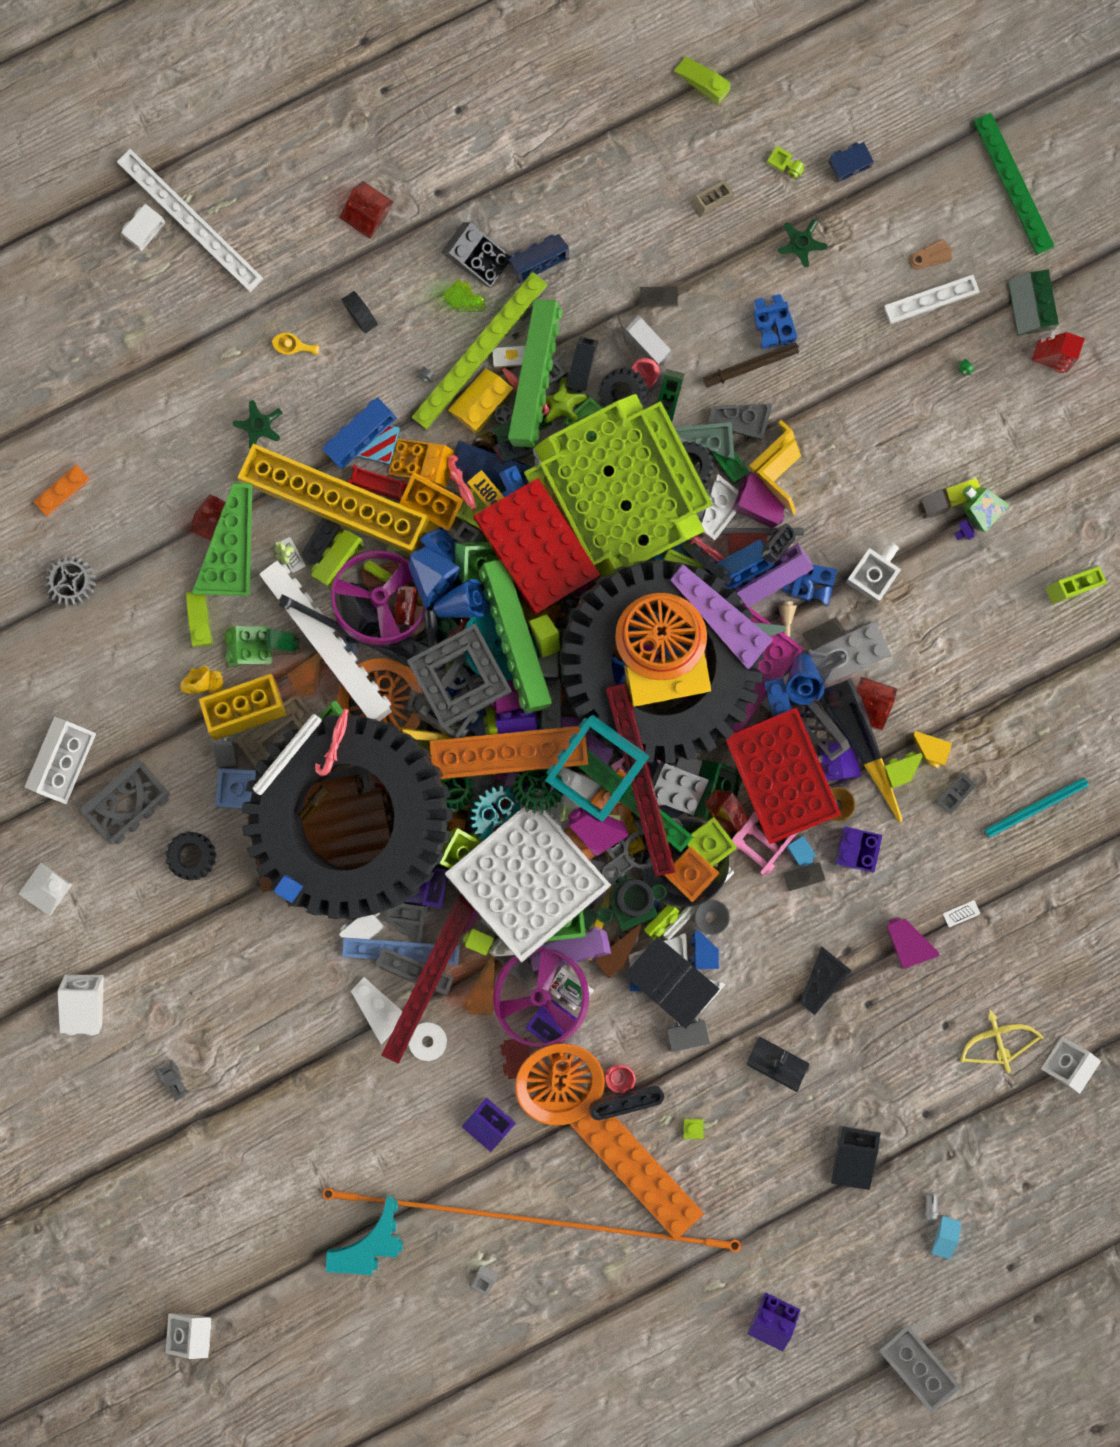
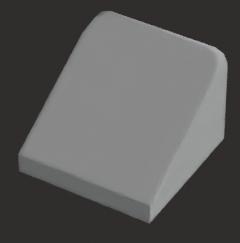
[470,1265,498,1296]

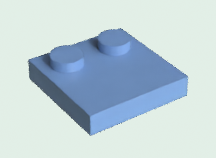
[215,768,258,809]

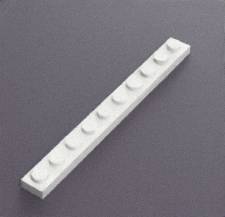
[117,149,263,292]

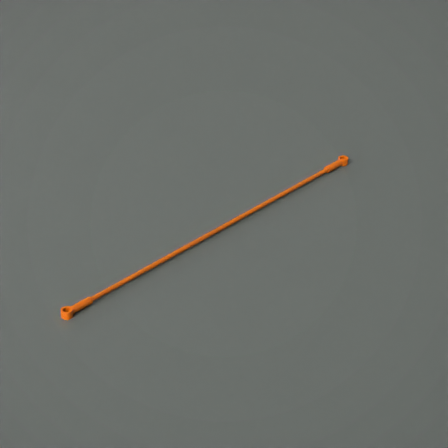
[322,1188,741,1252]

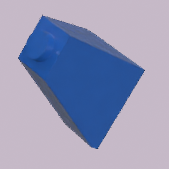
[408,547,460,608]

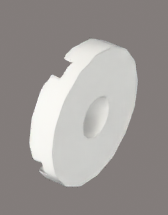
[409,1022,447,1061]

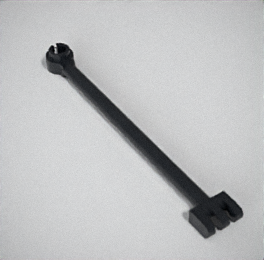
[279,594,410,667]

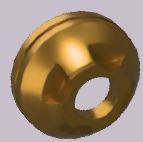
[830,787,855,822]

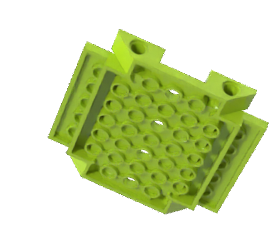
[524,394,713,578]

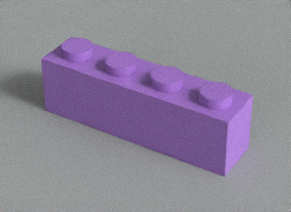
[735,543,813,607]
[530,927,611,972]

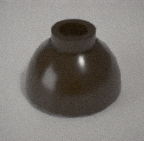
[472,432,498,453]

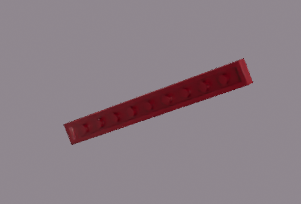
[606,683,676,877]
[381,893,474,1064]

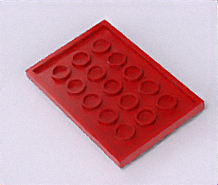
[473,478,600,615]
[726,707,841,844]

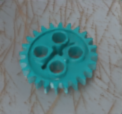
[469,785,521,840]

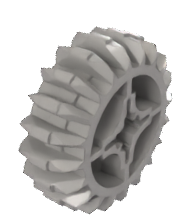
[44,555,96,607]

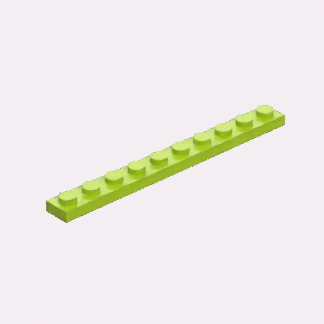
[412,272,548,430]

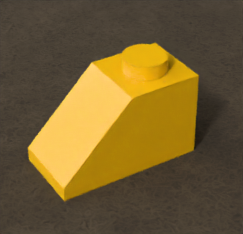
[912,731,952,768]

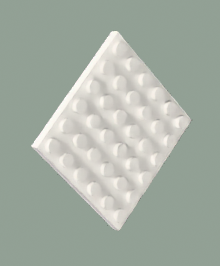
[445,808,611,963]

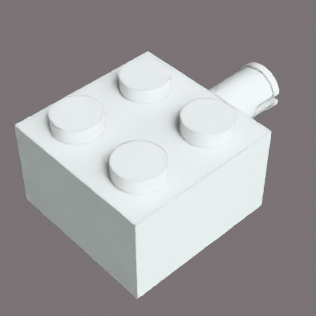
[845,542,901,604]

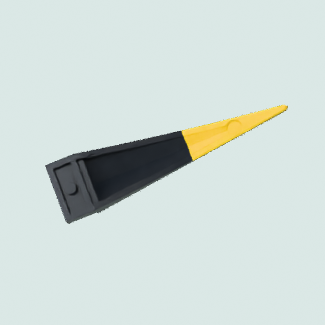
[820,678,902,822]

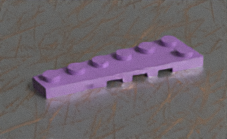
[670,564,773,669]

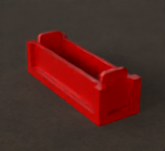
[348,464,408,501]

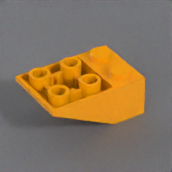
[388,438,455,488]

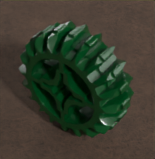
[512,769,564,815]
[440,777,474,814]

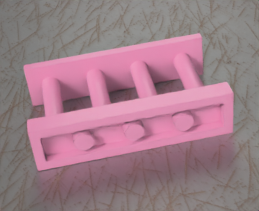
[731,811,797,875]

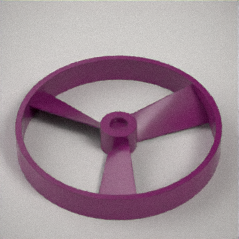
[331,551,426,645]
[493,948,589,1047]

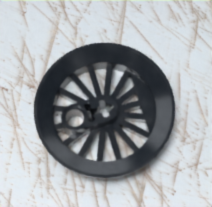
[640,819,729,907]

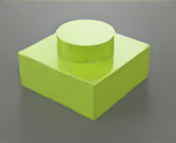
[683,1119,704,1139]

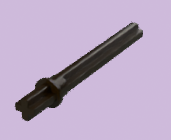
[702,342,800,388]

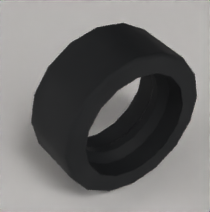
[616,879,654,917]

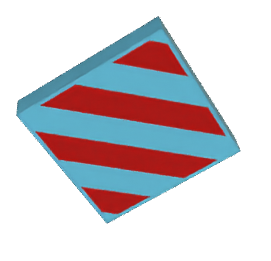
[356,425,400,465]

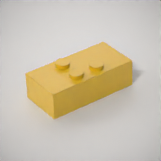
[624,653,711,706]
[199,674,287,741]

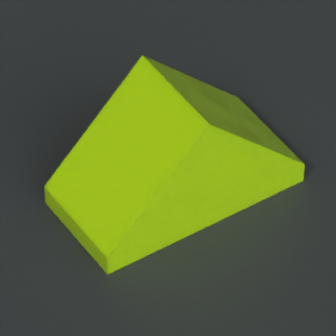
[529,614,560,658]

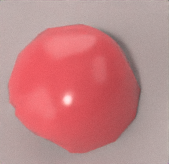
[632,357,660,388]
[605,1064,636,1093]

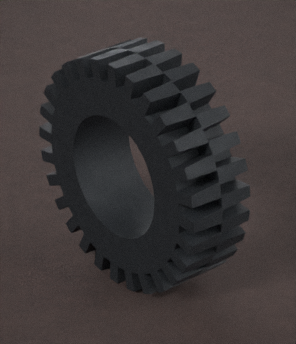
[558,560,764,763]
[242,715,452,919]

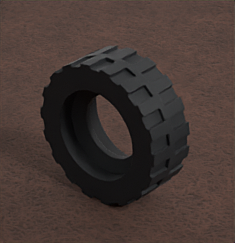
[341,291,378,334]

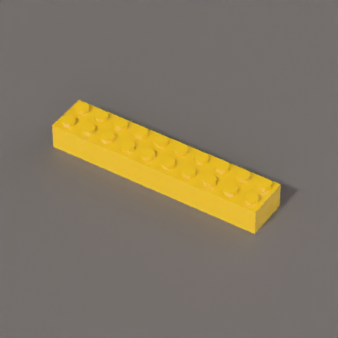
[237,444,429,554]

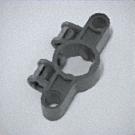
[600,818,682,881]

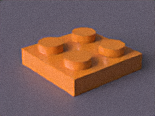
[665,846,719,902]

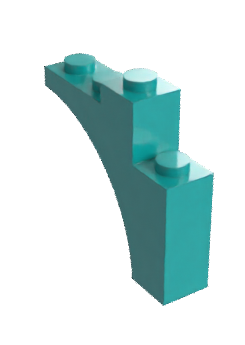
[325,1194,403,1275]

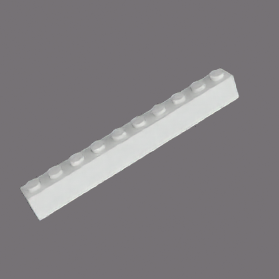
[259,560,392,721]

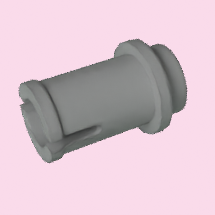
[924,1195,939,1219]

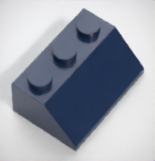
[508,234,569,284]

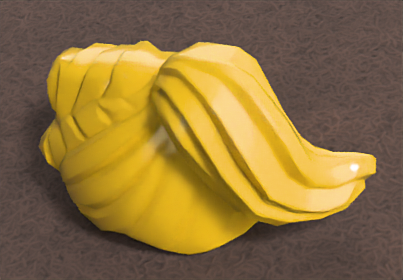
[180,666,223,694]

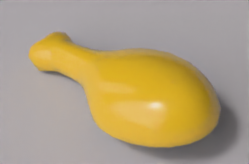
[272,333,319,355]

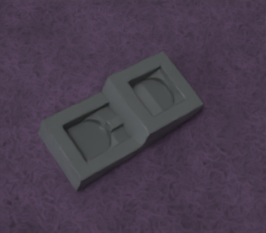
[936,772,977,814]

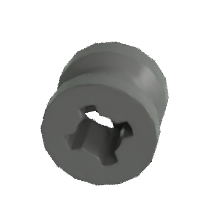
[494,405,513,425]

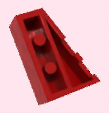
[1031,332,1085,373]

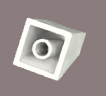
[58,975,104,1036]

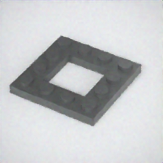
[407,624,512,729]

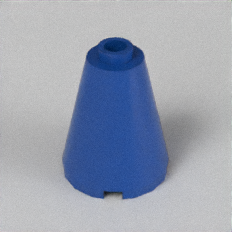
[433,579,489,618]
[786,654,825,705]

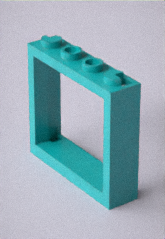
[545,715,650,822]

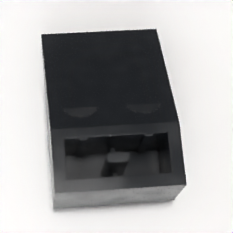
[441,222,510,288]
[831,1125,881,1190]

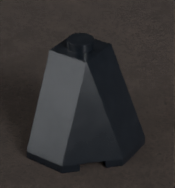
[339,583,396,644]

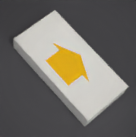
[493,346,526,368]

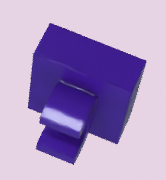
[954,520,977,540]

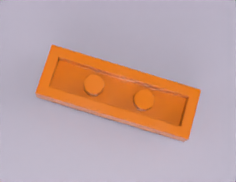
[33,464,90,517]

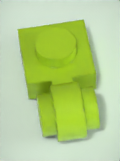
[767,146,804,179]

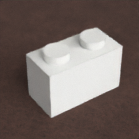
[121,204,165,251]

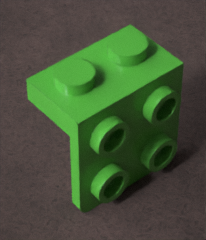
[225,626,272,667]

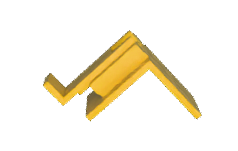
[748,420,801,515]

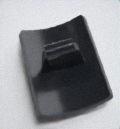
[746,1037,810,1092]

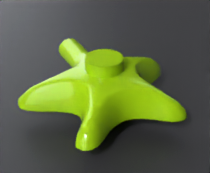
[544,378,587,423]

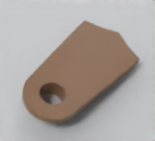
[909,239,952,269]

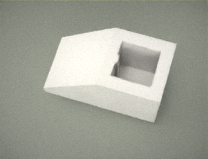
[339,915,385,939]

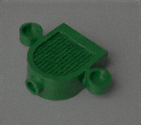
[597,875,667,931]

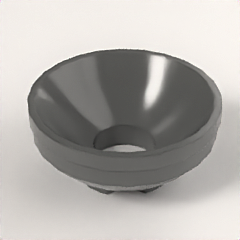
[695,899,730,935]

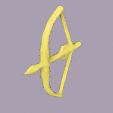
[960,1010,1044,1073]

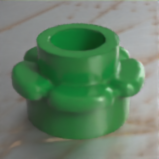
[958,359,975,376]

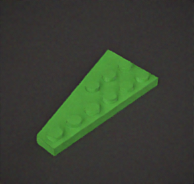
[192,482,252,596]

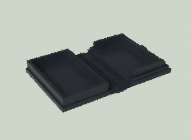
[624,936,720,1029]

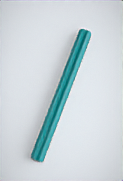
[984,777,1089,838]

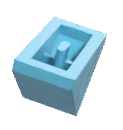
[931,1216,961,1259]

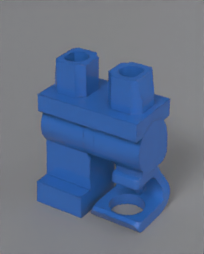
[753,294,797,350]
[782,564,837,607]

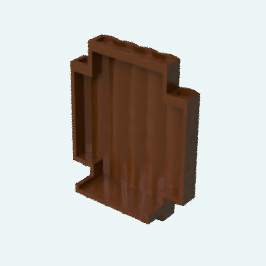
[247,775,394,907]

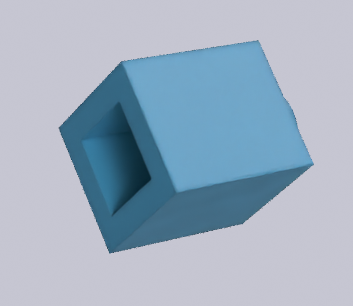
[786,836,816,867]

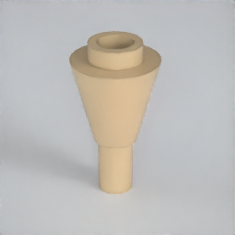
[778,601,797,636]

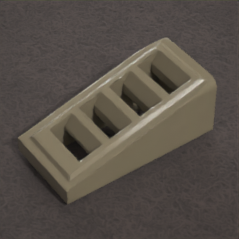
[691,180,735,216]

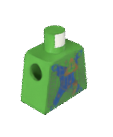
[962,485,1009,532]

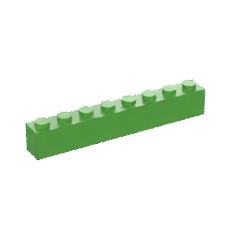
[508,299,562,447]
[479,560,552,714]

